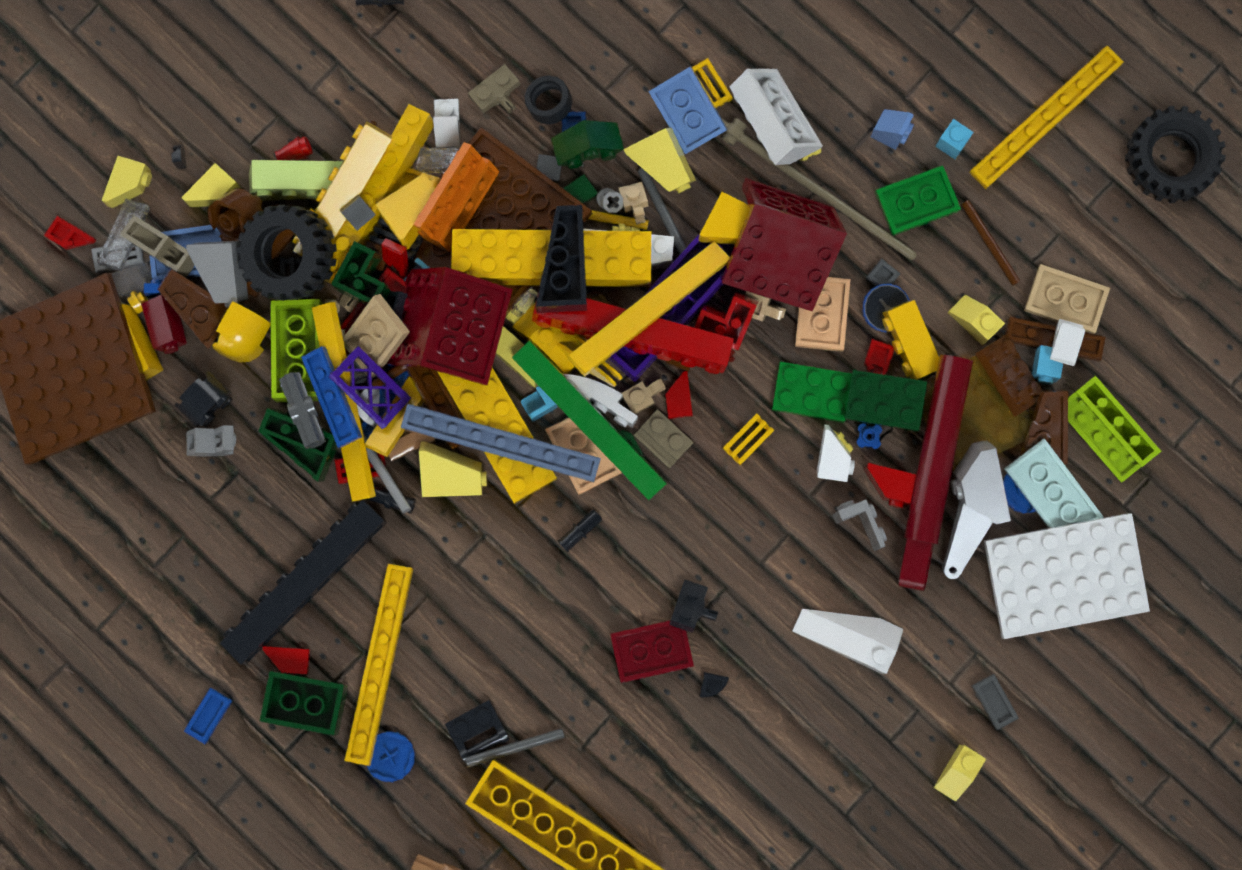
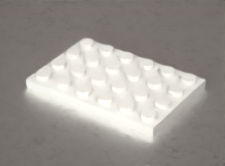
[984,513,1150,639]

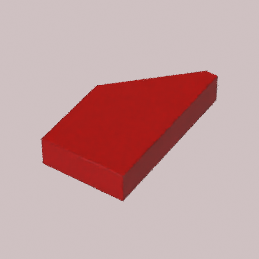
[44,216,96,250]
[381,238,409,280]
[864,339,894,375]
[665,371,693,419]
[263,646,310,674]

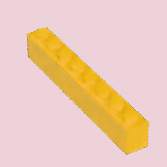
[324,104,434,284]

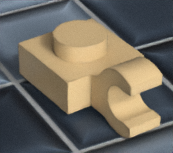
[619,182,648,225]
[745,291,786,321]
[621,378,666,414]

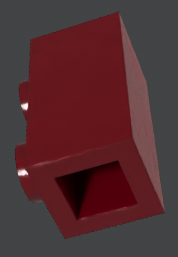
[141,295,187,354]

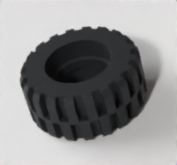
[236,205,337,300]

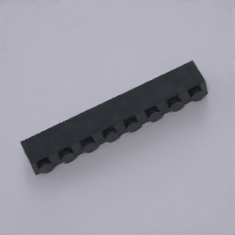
[220,500,387,665]

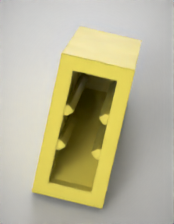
[624,128,696,194]
[419,442,487,497]

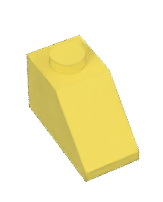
[102,156,152,208]
[181,163,241,207]
[948,295,1005,346]
[934,745,986,801]

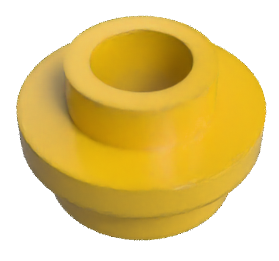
[127,291,148,314]

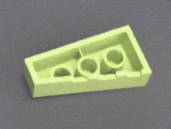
[249,160,343,201]

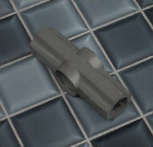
[279,372,326,449]

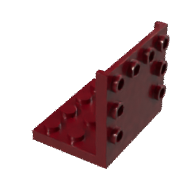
[721,178,847,312]
[387,267,513,386]

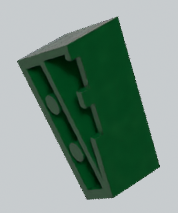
[258,408,337,482]

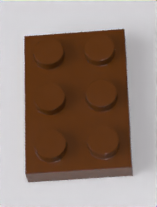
[975,334,1042,417]

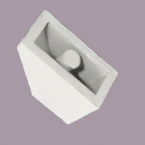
[816,424,855,482]

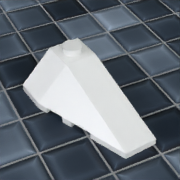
[792,609,903,674]

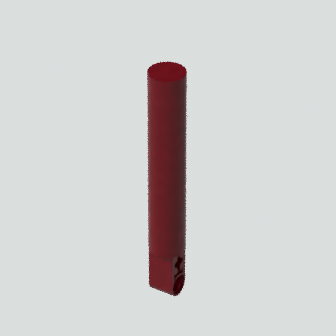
[899,355,973,591]

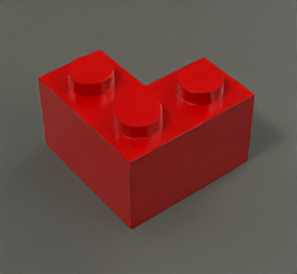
[694,292,759,350]

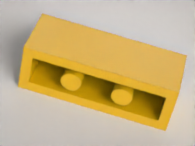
[882,300,939,380]
[121,304,163,380]

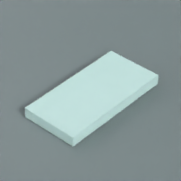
[1004,439,1104,528]

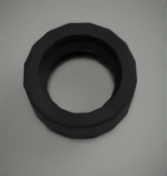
[524,75,573,125]

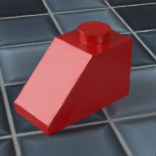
[864,463,917,508]

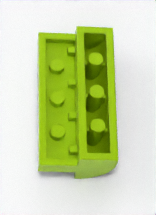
[1068,376,1162,483]

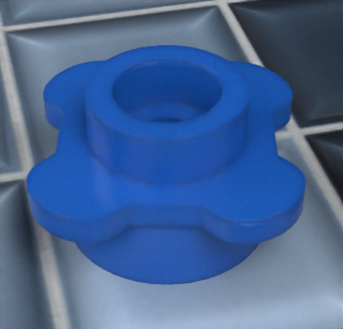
[856,423,882,449]

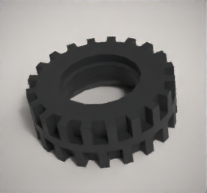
[1125,106,1226,203]

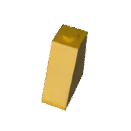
[375,173,438,250]
[698,192,750,244]

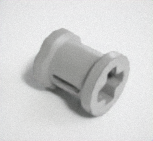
[596,188,623,213]

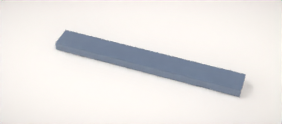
[401,404,601,483]

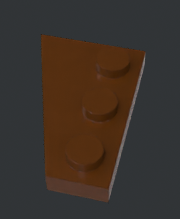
[157,269,229,350]
[1020,390,1068,464]

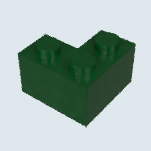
[551,120,624,169]
[331,241,391,306]

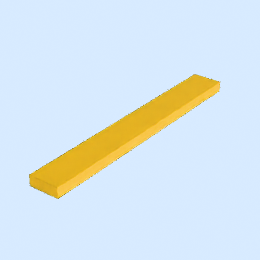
[969,45,1124,189]
[568,241,730,377]
[312,302,376,502]
[344,564,413,766]

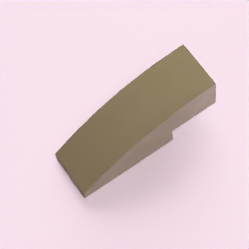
[120,215,195,278]

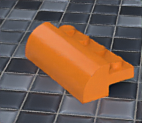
[413,142,500,253]

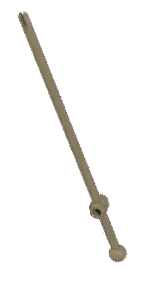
[721,118,917,260]

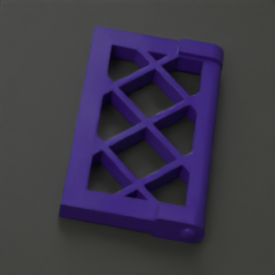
[328,346,411,429]

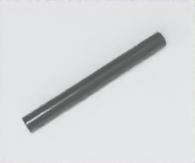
[637,168,687,255]
[465,728,564,767]

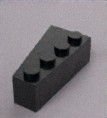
[535,205,587,313]

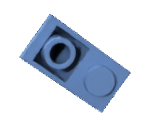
[870,109,914,150]

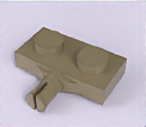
[468,64,521,114]

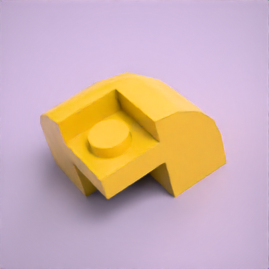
[212,301,271,363]

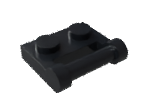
[445,700,510,764]

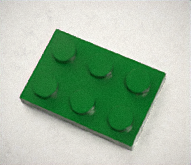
[875,165,961,236]
[772,362,852,423]

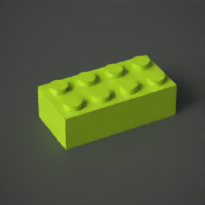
[271,299,323,403]

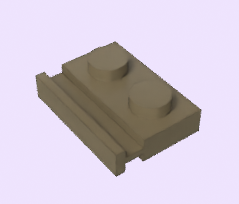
[633,409,694,469]

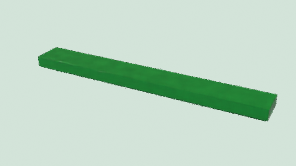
[512,340,667,500]

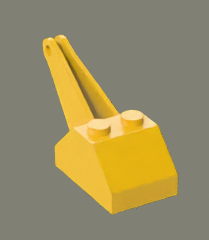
[512,302,623,387]

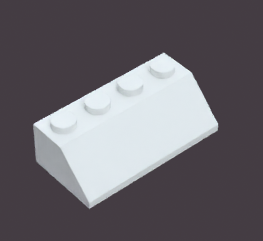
[730,69,823,165]

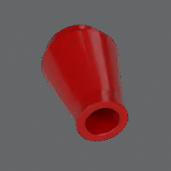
[275,136,313,161]

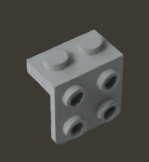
[832,500,887,551]

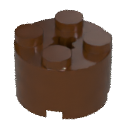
[208,188,263,241]

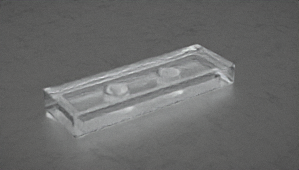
[97,199,150,271]

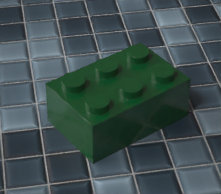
[845,370,927,432]
[259,671,349,735]

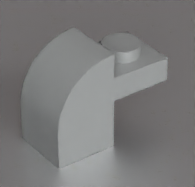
[186,425,236,457]

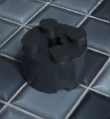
[174,371,233,427]

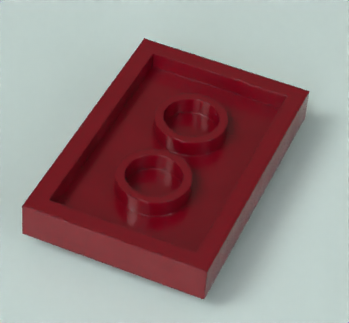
[610,620,694,683]

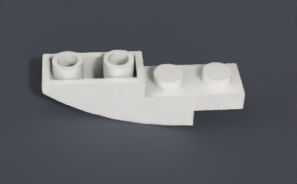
[564,374,638,427]

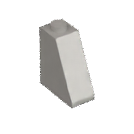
[186,241,248,307]

